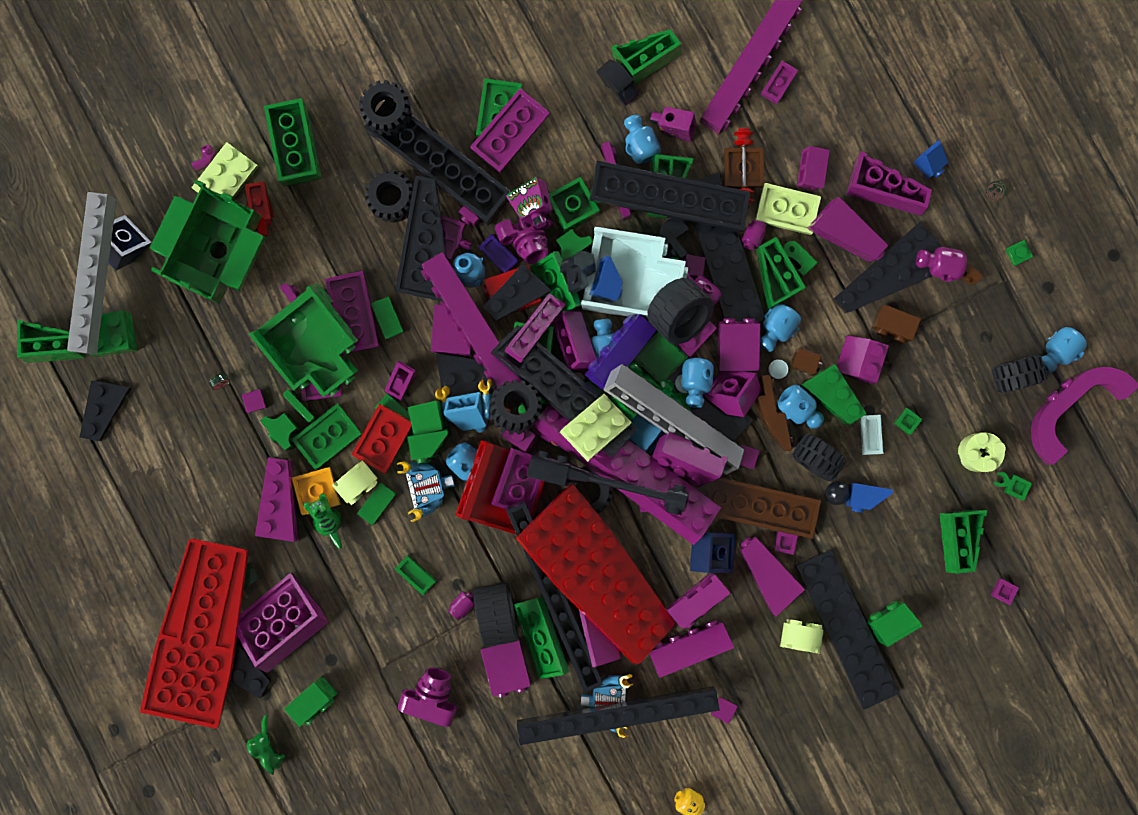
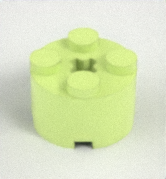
[958,432,1006,472]
[332,460,378,505]
[780,620,824,654]

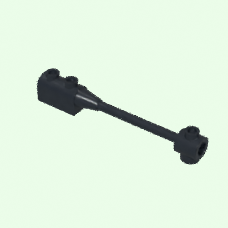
[527,450,689,515]

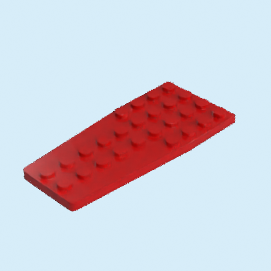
[515,484,675,664]
[140,538,249,729]

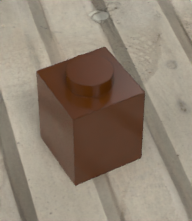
[790,348,822,375]

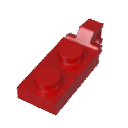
[245,181,272,237]

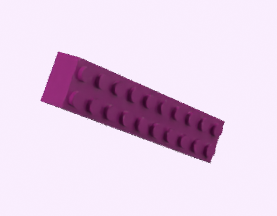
[534,404,721,545]

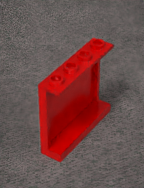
[455,440,544,535]

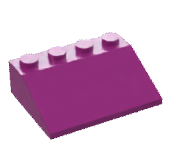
[237,573,328,673]

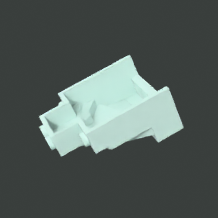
[581,227,688,318]

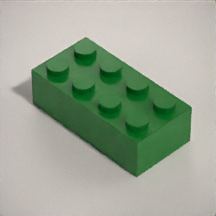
[264,98,322,187]

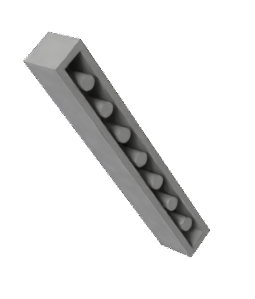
[67,192,117,355]
[604,364,744,474]

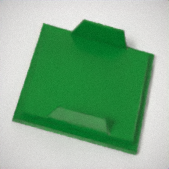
[634,332,688,382]

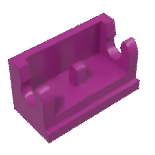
[797,146,830,190]

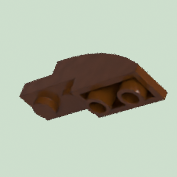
[756,375,794,452]

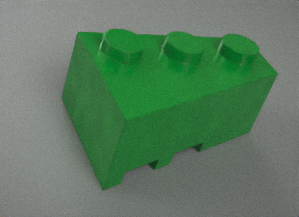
[611,29,682,85]
[647,154,693,219]
[756,237,806,310]
[17,319,85,363]
[799,364,866,425]
[940,510,987,574]

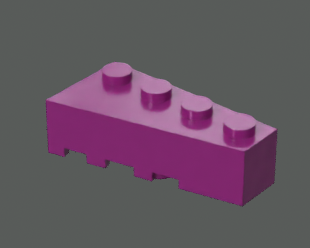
[846,151,932,216]
[255,458,299,542]

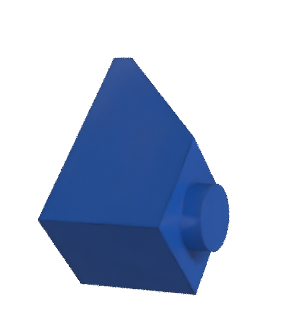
[913,140,948,179]
[589,256,623,303]
[846,483,893,513]

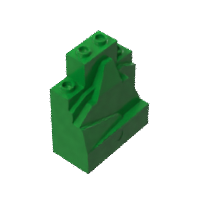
[248,283,358,398]

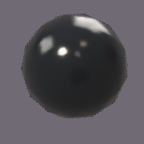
[825,480,850,505]

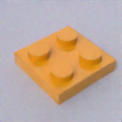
[292,467,341,515]

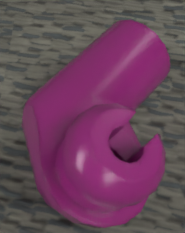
[191,145,215,171]

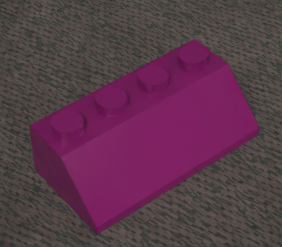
[579,610,624,667]
[649,619,734,678]

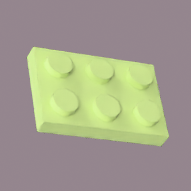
[191,142,259,198]
[755,183,821,235]
[560,394,632,461]

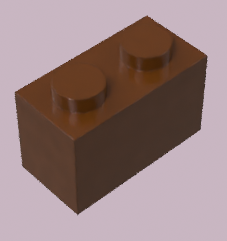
[872,304,921,344]

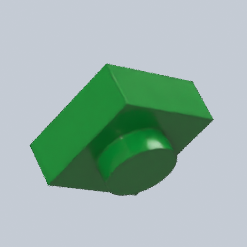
[1005,240,1033,266]
[893,408,922,435]

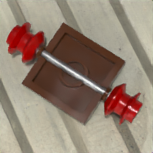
[724,128,764,206]

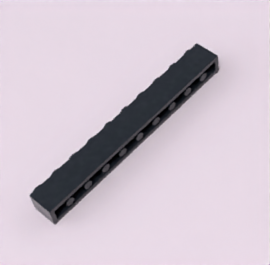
[505,500,603,693]
[517,686,720,745]

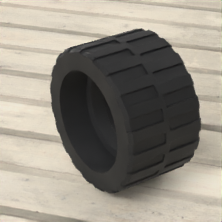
[647,277,714,345]
[474,582,518,648]

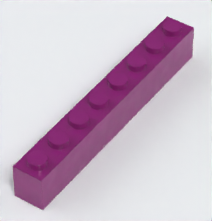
[699,0,802,134]
[421,252,521,390]

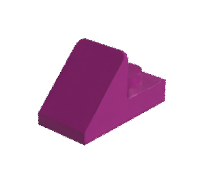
[384,360,417,400]

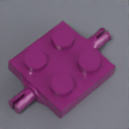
[441,214,473,260]

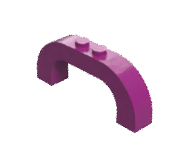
[1031,367,1138,465]

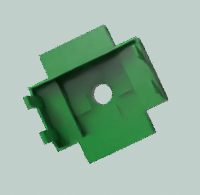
[150,179,266,304]

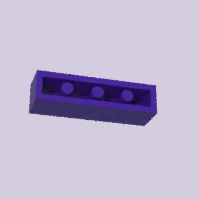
[585,314,656,390]

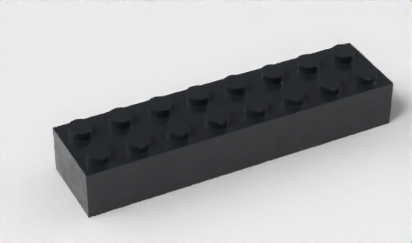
[364,100,511,226]

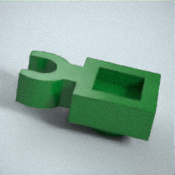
[993,472,1032,501]

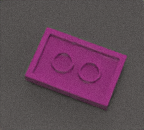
[491,448,542,513]

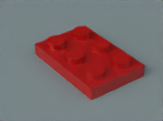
[351,404,412,474]

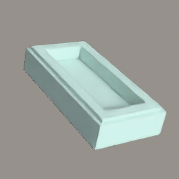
[860,415,883,455]

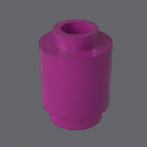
[741,220,766,250]
[448,591,475,620]

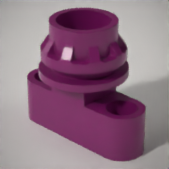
[494,213,553,264]
[398,667,457,727]

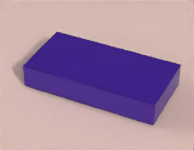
[478,234,519,273]

